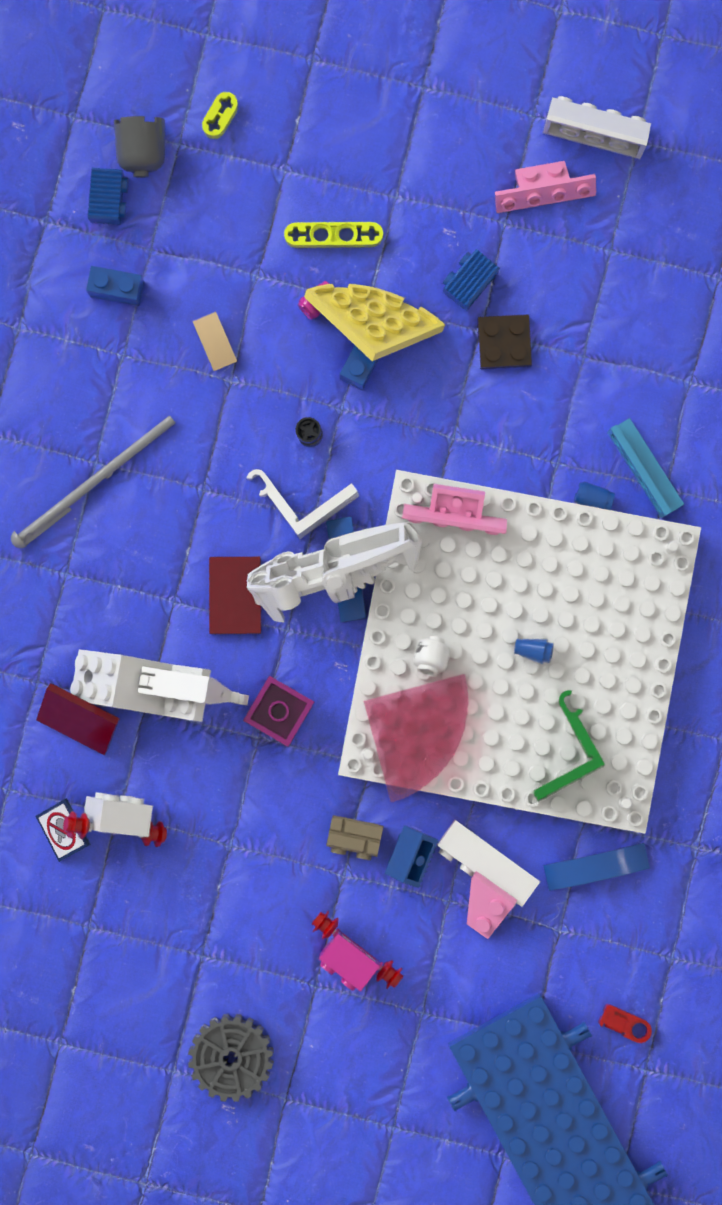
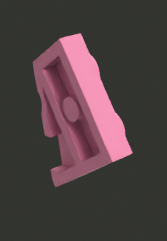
[467,871,517,939]

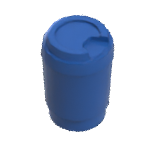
[574,482,615,510]

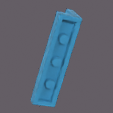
[607,418,684,519]

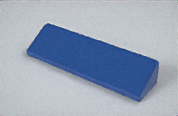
[326,516,366,622]

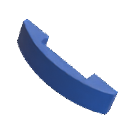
[543,843,650,891]

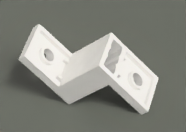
[70,649,211,722]

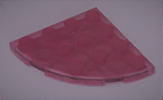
[363,674,468,803]

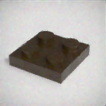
[478,314,532,369]

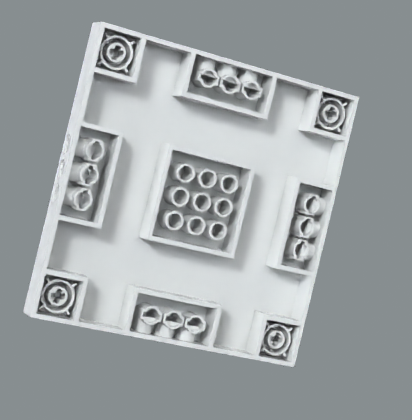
[338,470,701,834]

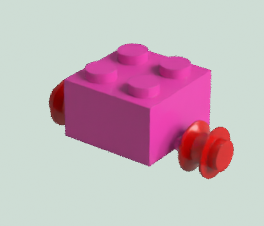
[312,911,403,991]

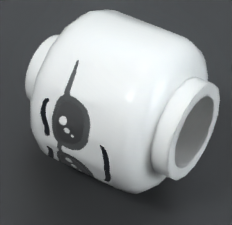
[413,636,450,677]

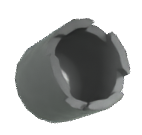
[114,116,165,178]

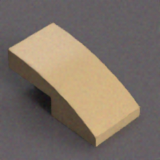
[192,312,237,371]

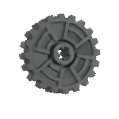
[188,1013,274,1102]

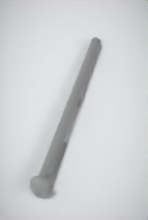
[11,415,176,548]

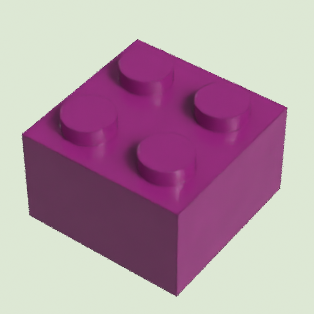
[243,676,315,747]

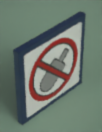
[35,798,91,862]

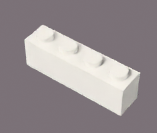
[437,820,540,907]

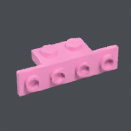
[495,161,596,213]
[402,484,507,535]

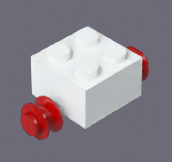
[63,792,167,847]

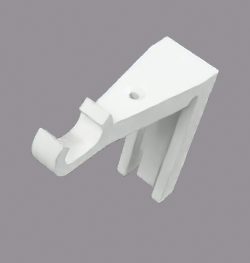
[247,469,359,539]
[138,667,249,706]

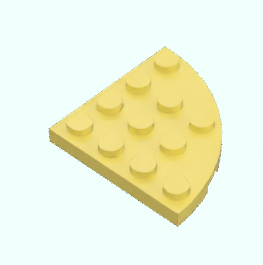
[304,284,445,361]

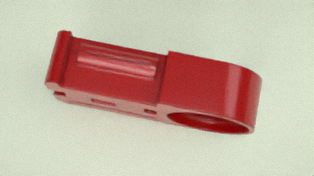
[598,1004,652,1043]

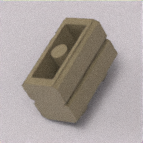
[326,815,383,860]

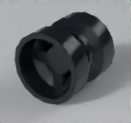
[295,417,323,447]

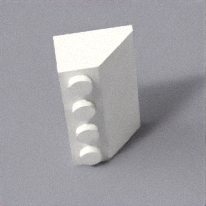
[543,96,651,159]

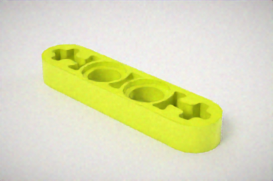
[284,222,383,248]

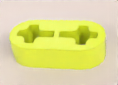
[202,92,238,139]

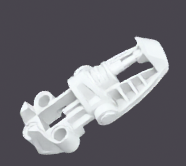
[247,522,422,622]

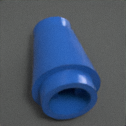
[514,638,554,665]

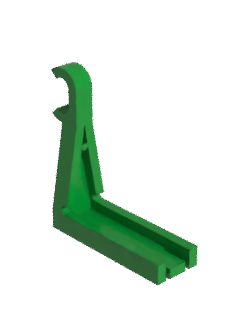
[533,690,605,802]

